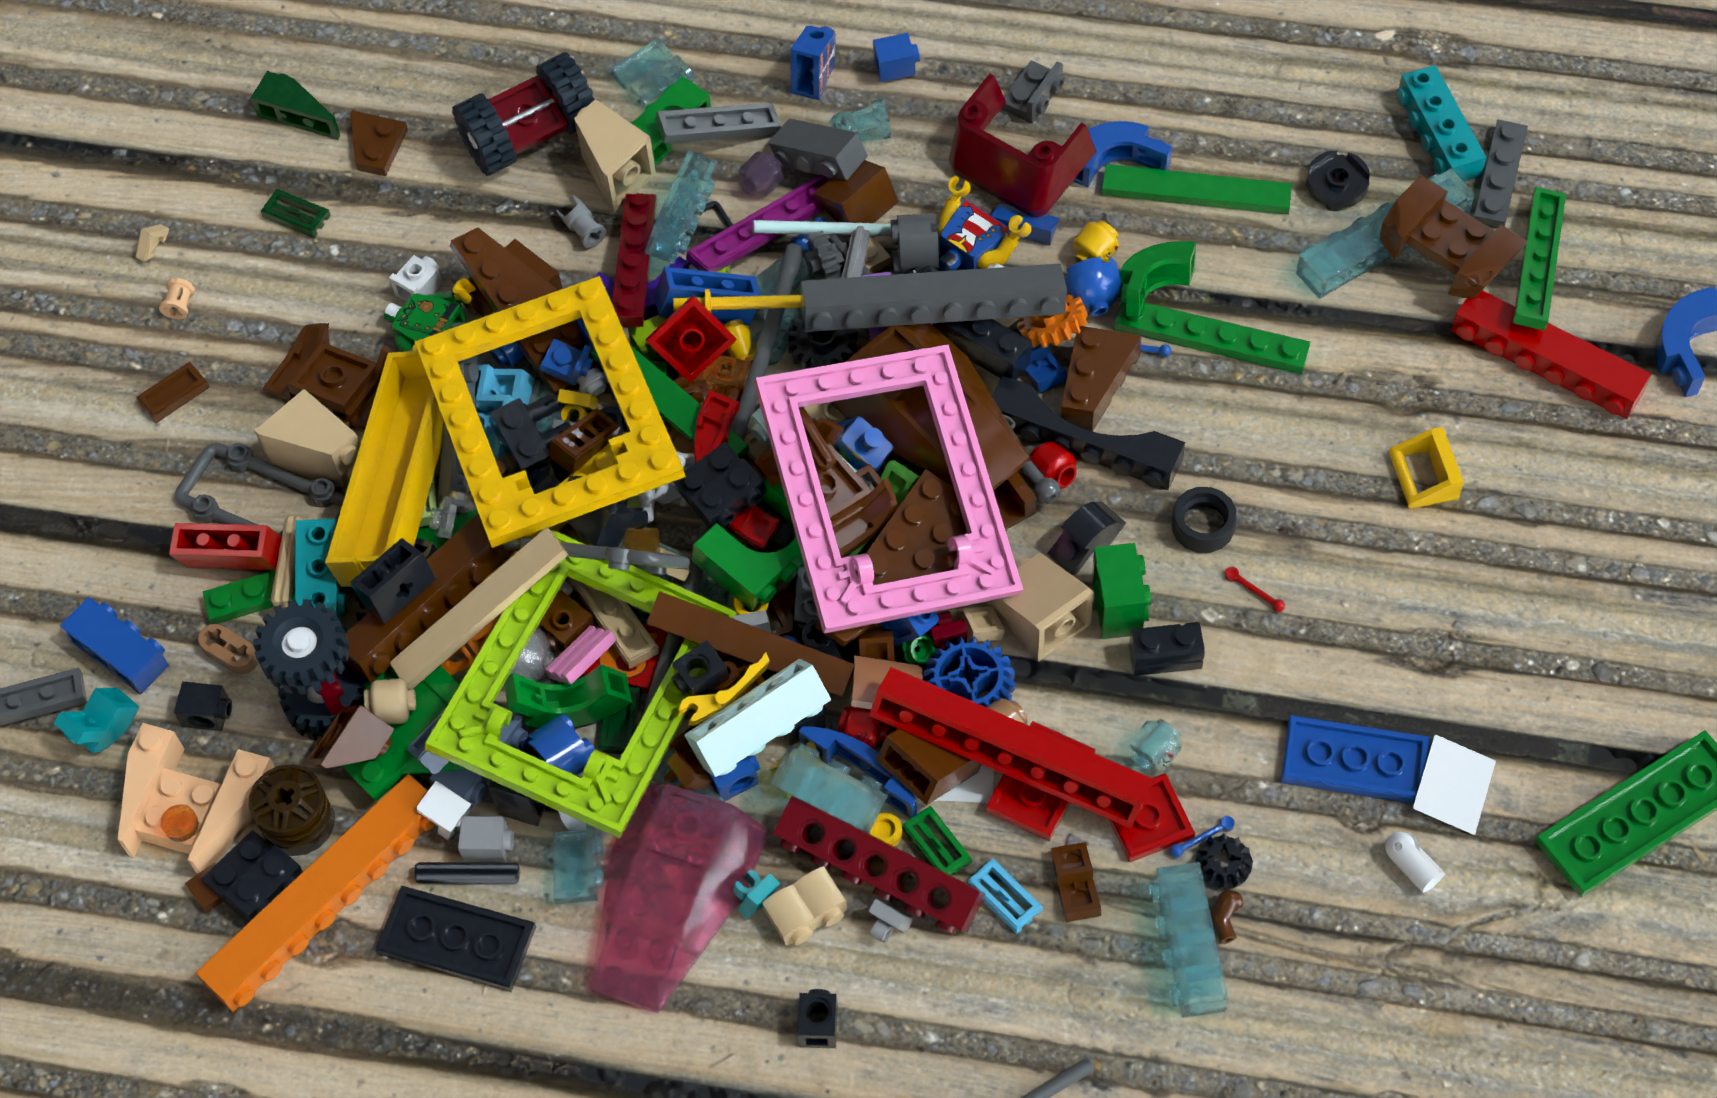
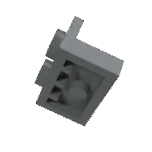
[1001,60,1065,123]

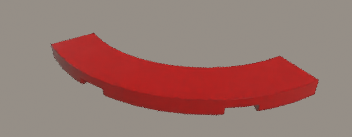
[693,390,781,553]

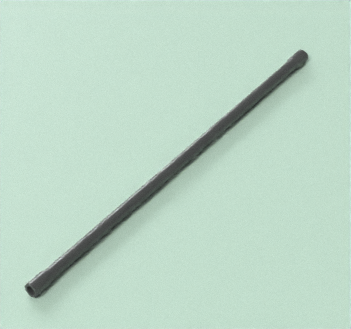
[638,244,805,725]

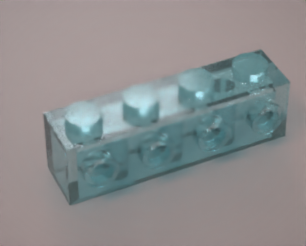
[645,150,717,264]
[1150,862,1228,1018]

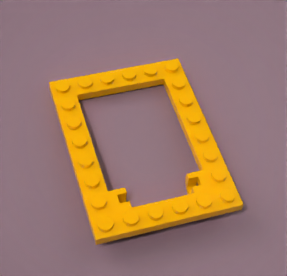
[415,276,686,548]

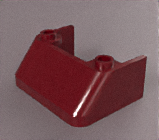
[949,73,1097,217]

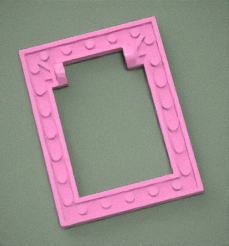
[754,345,1023,633]

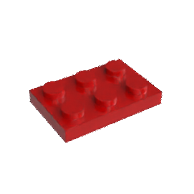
[986,721,1096,842]

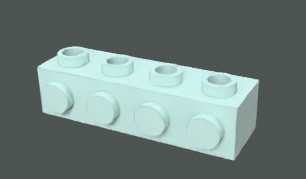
[684,658,831,777]

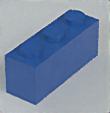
[654,267,760,326]
[60,597,169,695]

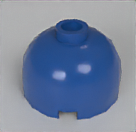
[1064,257,1122,316]

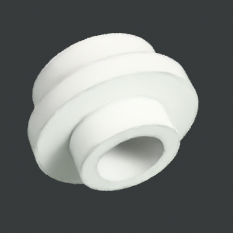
[578,368,608,396]

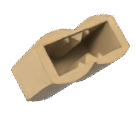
[762,866,847,946]

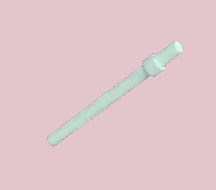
[753,220,939,236]

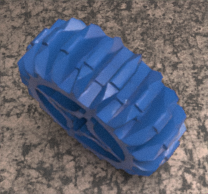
[922,636,1015,707]

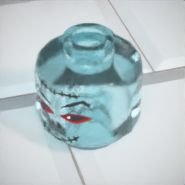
[1130,718,1182,772]

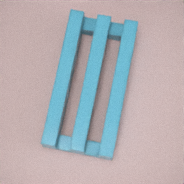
[967,858,1043,934]

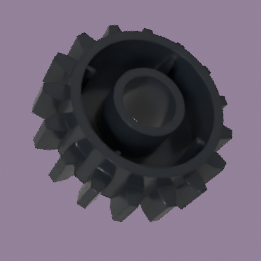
[788,314,858,370]

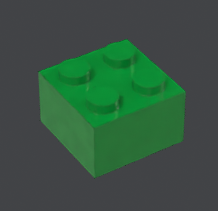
[1092,543,1151,639]

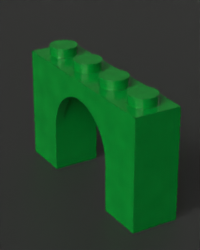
[691,478,804,611]

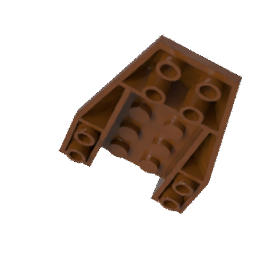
[829,323,1030,490]

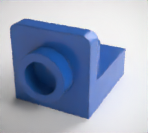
[540,339,594,386]
[880,612,939,647]

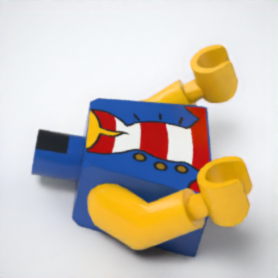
[937,176,1032,271]

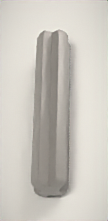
[842,226,870,278]

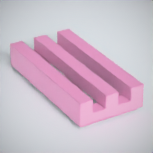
[544,625,617,684]

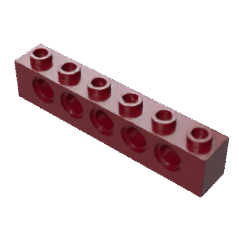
[773,795,986,935]

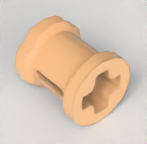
[159,278,195,320]

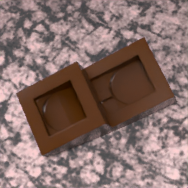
[1051,842,1101,922]

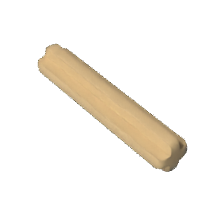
[271,515,302,608]

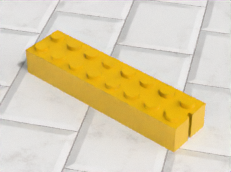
[325,351,444,587]

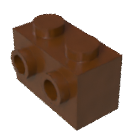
[535,589,595,652]

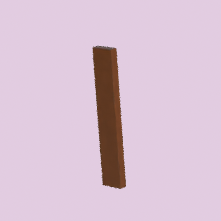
[647,591,854,697]

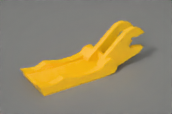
[678,653,770,726]

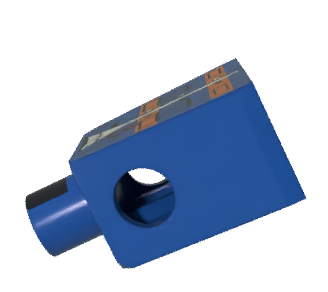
[790,25,836,100]

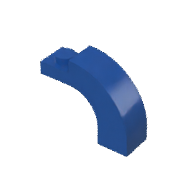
[1073,121,1172,187]
[1655,286,1717,397]

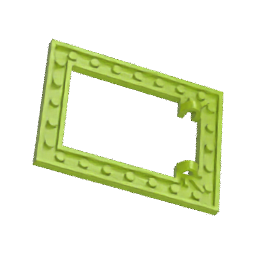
[425,530,738,839]

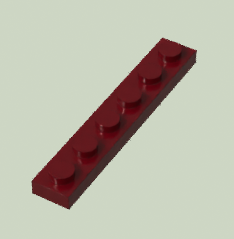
[612,193,657,327]

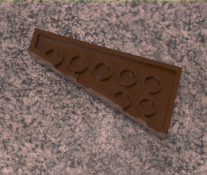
[450,227,604,396]

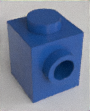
[873,33,920,82]

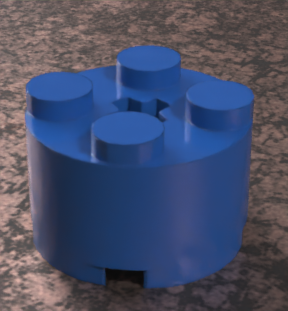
[519,714,595,775]

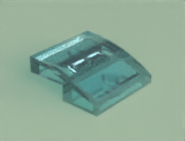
[610,37,696,108]

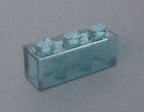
[770,743,888,833]

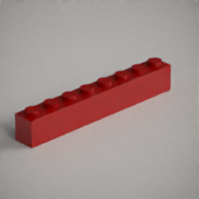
[869,667,1152,829]

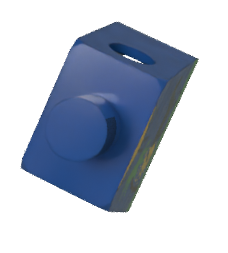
[833,416,894,482]

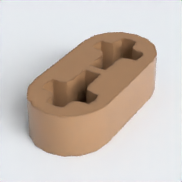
[198,624,258,674]

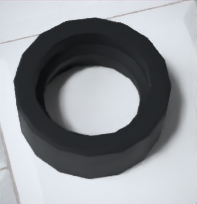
[1172,487,1237,553]

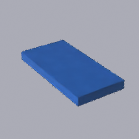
[1281,715,1430,804]

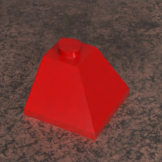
[646,295,737,382]

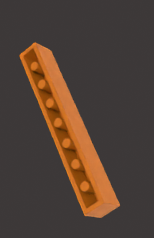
[196,774,436,1013]

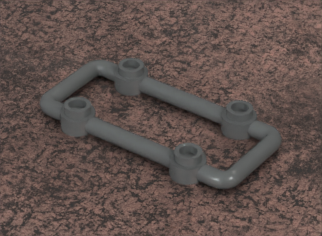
[175,443,345,537]
[502,538,690,575]

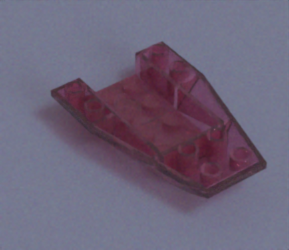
[590,784,770,1013]

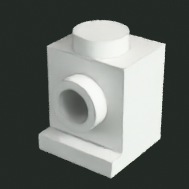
[389,255,442,302]

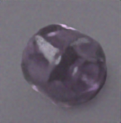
[738,151,784,197]

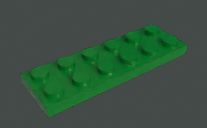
[1535,730,1717,897]

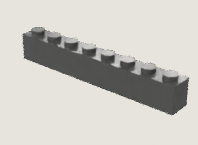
[801,263,1067,332]

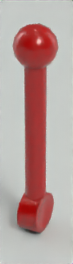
[1225,567,1285,612]

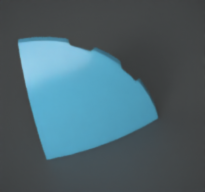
[475,364,535,459]

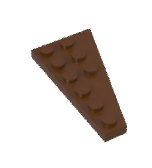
[815,469,1010,647]

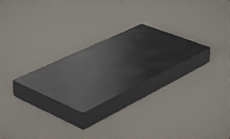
[375,885,536,992]

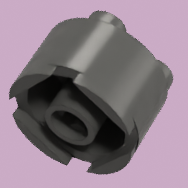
[890,213,939,275]

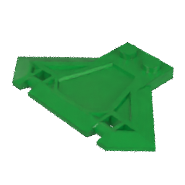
[341,665,468,802]

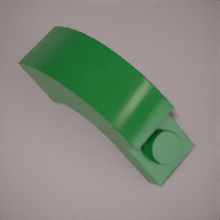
[1120,241,1196,317]

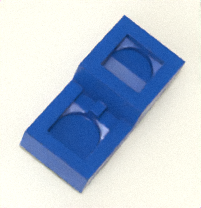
[1019,334,1067,393]

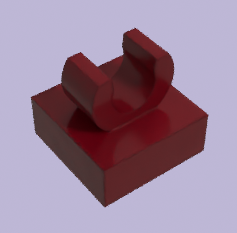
[930,610,967,651]

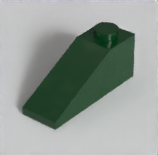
[251,71,341,140]

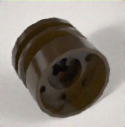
[249,764,335,856]

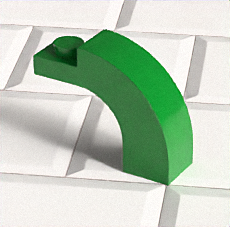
[504,664,632,728]

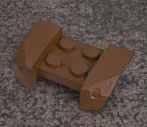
[1380,175,1528,299]
[263,323,393,430]
[752,418,897,558]

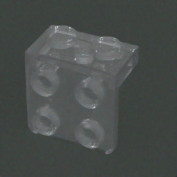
[429,491,477,539]

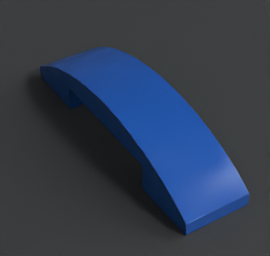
[799,726,917,819]

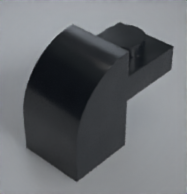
[1047,502,1126,575]

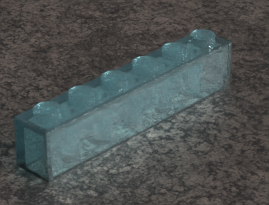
[1296,169,1475,299]

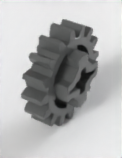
[804,231,844,280]

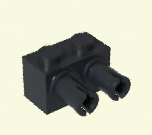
[489,392,571,475]
[566,474,648,547]

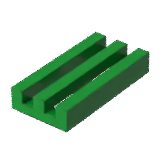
[902,805,972,875]

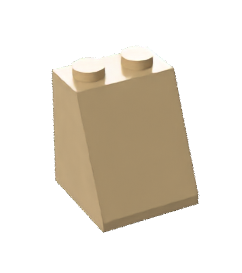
[574,99,656,213]
[254,389,360,488]
[987,552,1093,662]

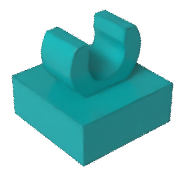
[732,870,780,920]

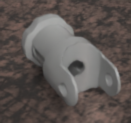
[556,195,606,248]

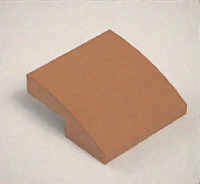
[850,655,922,709]

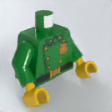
[384,278,476,352]

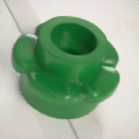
[902,634,935,665]

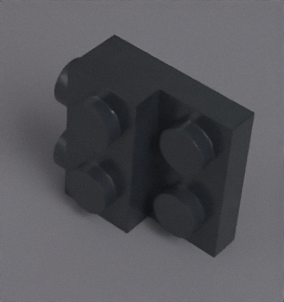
[672,442,767,529]
[201,830,303,923]

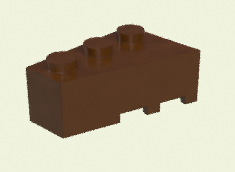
[1061,326,1142,431]

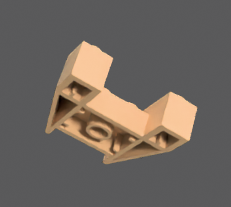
[118,723,275,874]

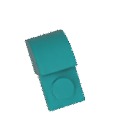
[54,687,140,753]

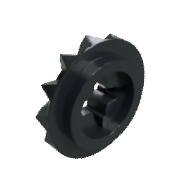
[1195,833,1253,889]

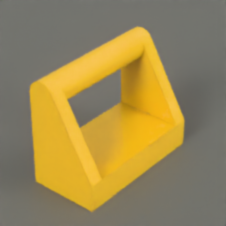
[1388,427,1464,509]

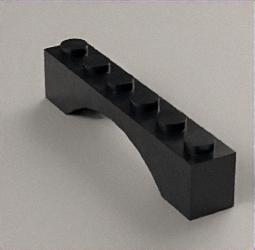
[992,375,1185,490]

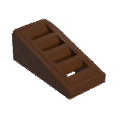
[549,408,621,474]

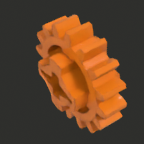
[1017,295,1088,348]

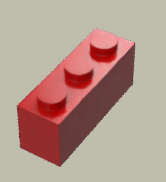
[169,523,281,570]

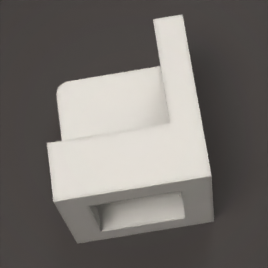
[417,781,471,841]

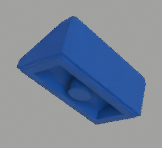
[992,203,1059,245]

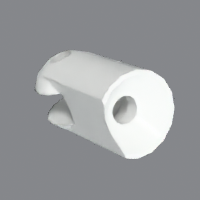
[1385,832,1445,893]

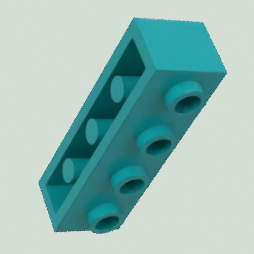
[1396,65,1487,186]
[295,518,347,633]

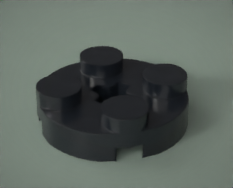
[1306,151,1370,211]

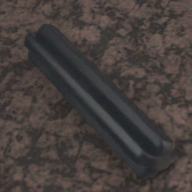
[414,862,520,884]

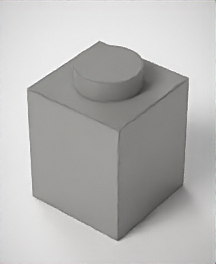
[458,816,514,862]

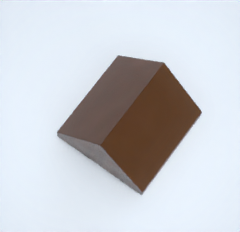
[812,160,899,237]

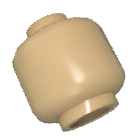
[364,678,416,725]

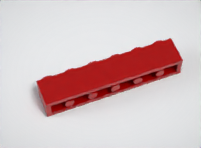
[1451,290,1652,419]

